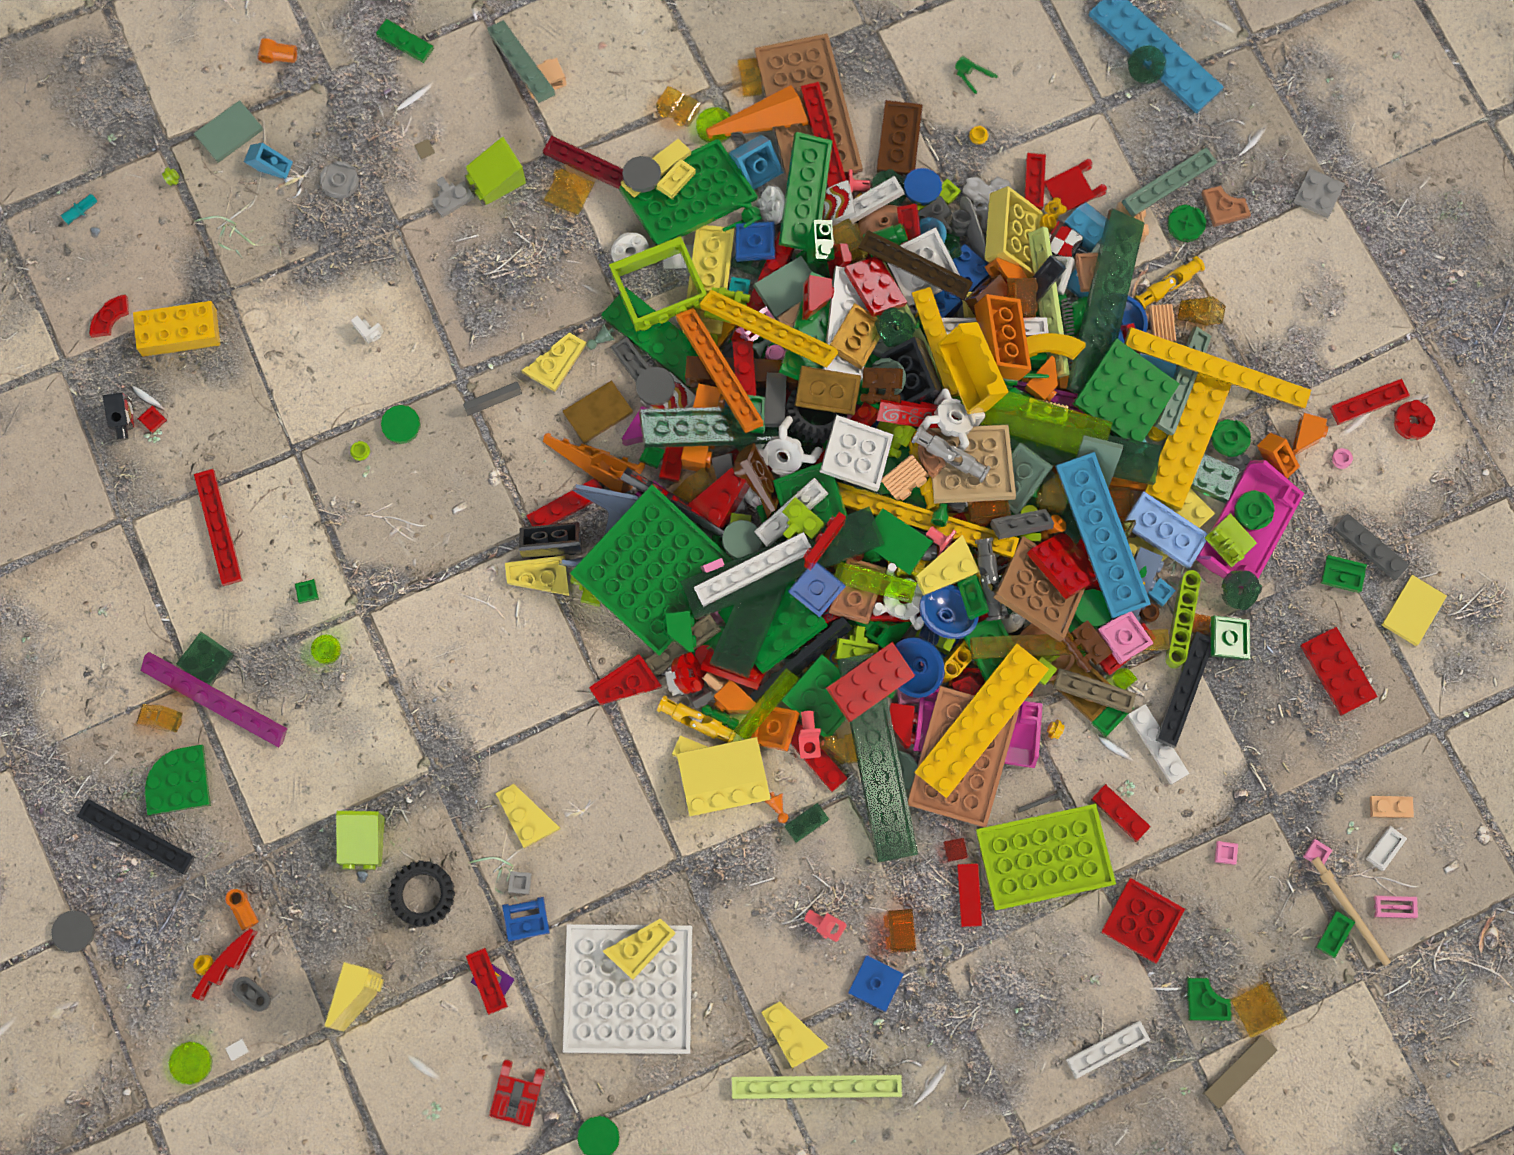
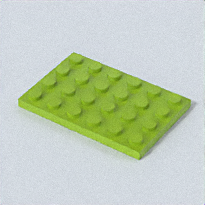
[975,804,1116,911]

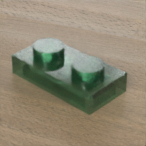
[784,803,830,844]

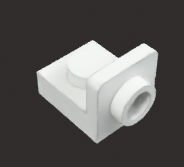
[351,316,384,344]

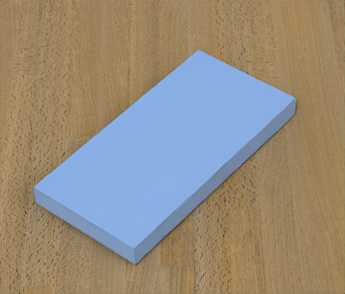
[1122,492,1208,569]

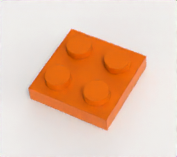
[751,704,800,752]

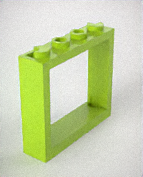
[609,236,707,331]

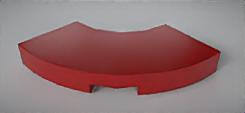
[89,294,129,338]

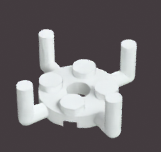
[917,388,985,458]
[755,416,822,478]
[873,563,924,630]

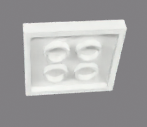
[887,228,960,307]
[820,415,893,491]

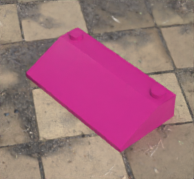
[1196,460,1305,593]
[913,688,1043,768]

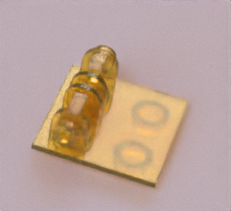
[544,168,595,215]
[1231,982,1288,1038]

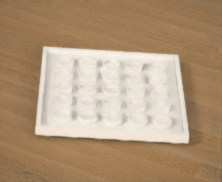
[563,924,692,1054]

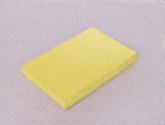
[1381,575,1447,646]

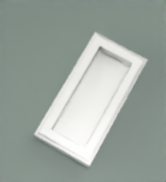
[1365,826,1407,871]

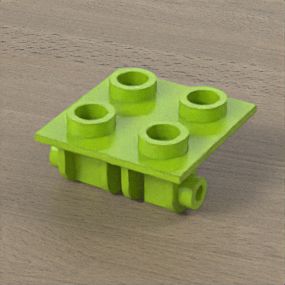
[1205,513,1257,568]

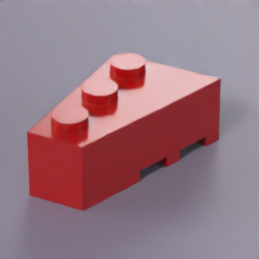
[688,467,750,527]

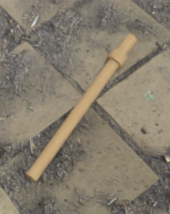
[1312,857,1391,966]

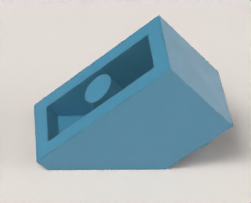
[244,143,293,179]

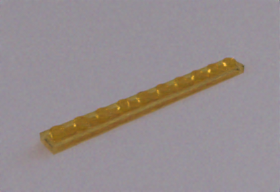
[970,629,1170,659]

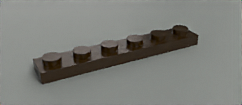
[858,230,973,301]

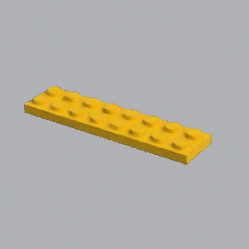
[1145,373,1232,511]
[914,643,1049,798]

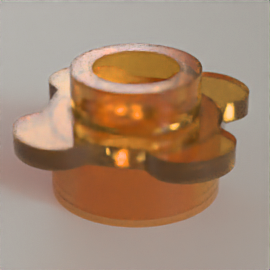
[1192,613,1211,635]

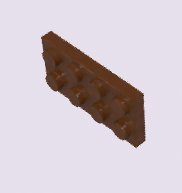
[876,100,923,176]

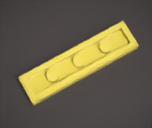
[621,139,691,198]

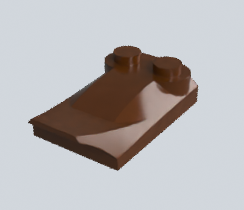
[733,443,779,519]

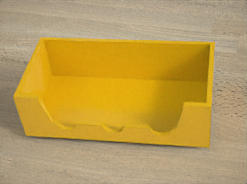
[133,301,220,357]
[937,322,1009,414]

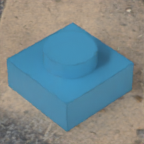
[1147,578,1176,607]

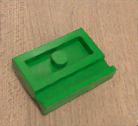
[1321,555,1367,594]

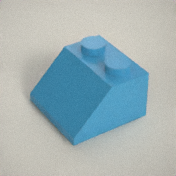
[729,135,783,190]
[1065,202,1116,253]

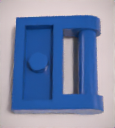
[502,897,550,942]

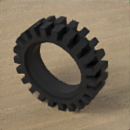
[785,386,848,443]
[388,860,455,927]

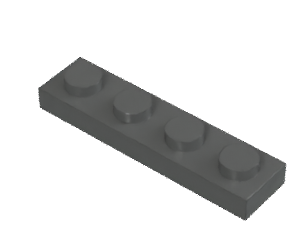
[1333,513,1409,581]

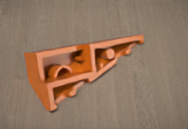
[706,85,808,139]
[543,433,645,493]

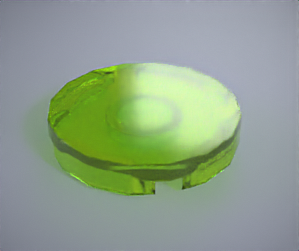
[696,107,732,143]
[169,1041,213,1085]

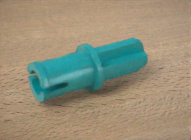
[60,194,97,225]

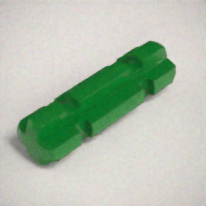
[701,704,739,730]

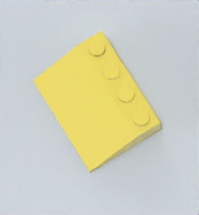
[985,186,1043,278]
[677,737,771,816]
[325,962,384,1032]

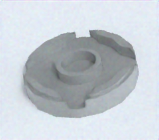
[320,161,359,199]

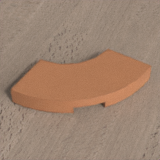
[918,427,946,479]

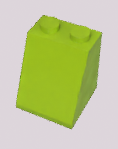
[465,137,526,205]
[336,811,385,870]

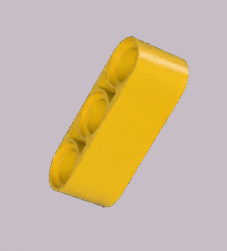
[942,639,974,683]

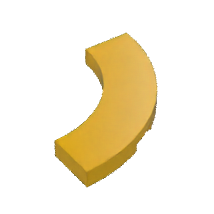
[1026,333,1086,360]

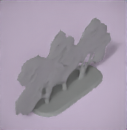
[960,176,1012,264]

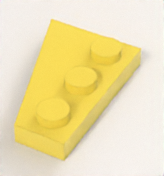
[522,333,586,392]
[915,535,980,596]
[505,556,569,596]
[495,784,561,849]
[602,919,676,980]
[761,1002,829,1068]

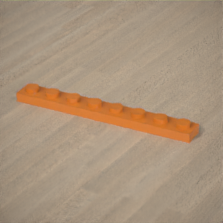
[676,308,763,433]

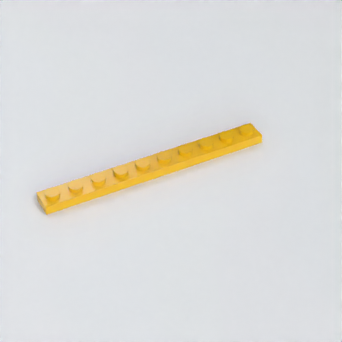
[1124,327,1311,409]
[837,482,1019,558]

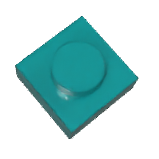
[729,277,751,294]

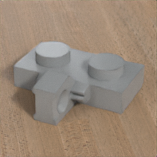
[431,176,475,218]

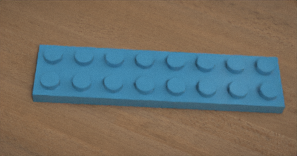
[1089,0,1224,114]
[1055,452,1151,618]

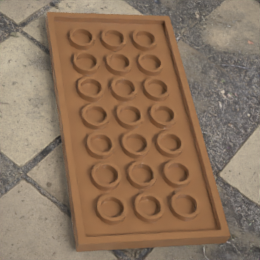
[754,33,863,180]

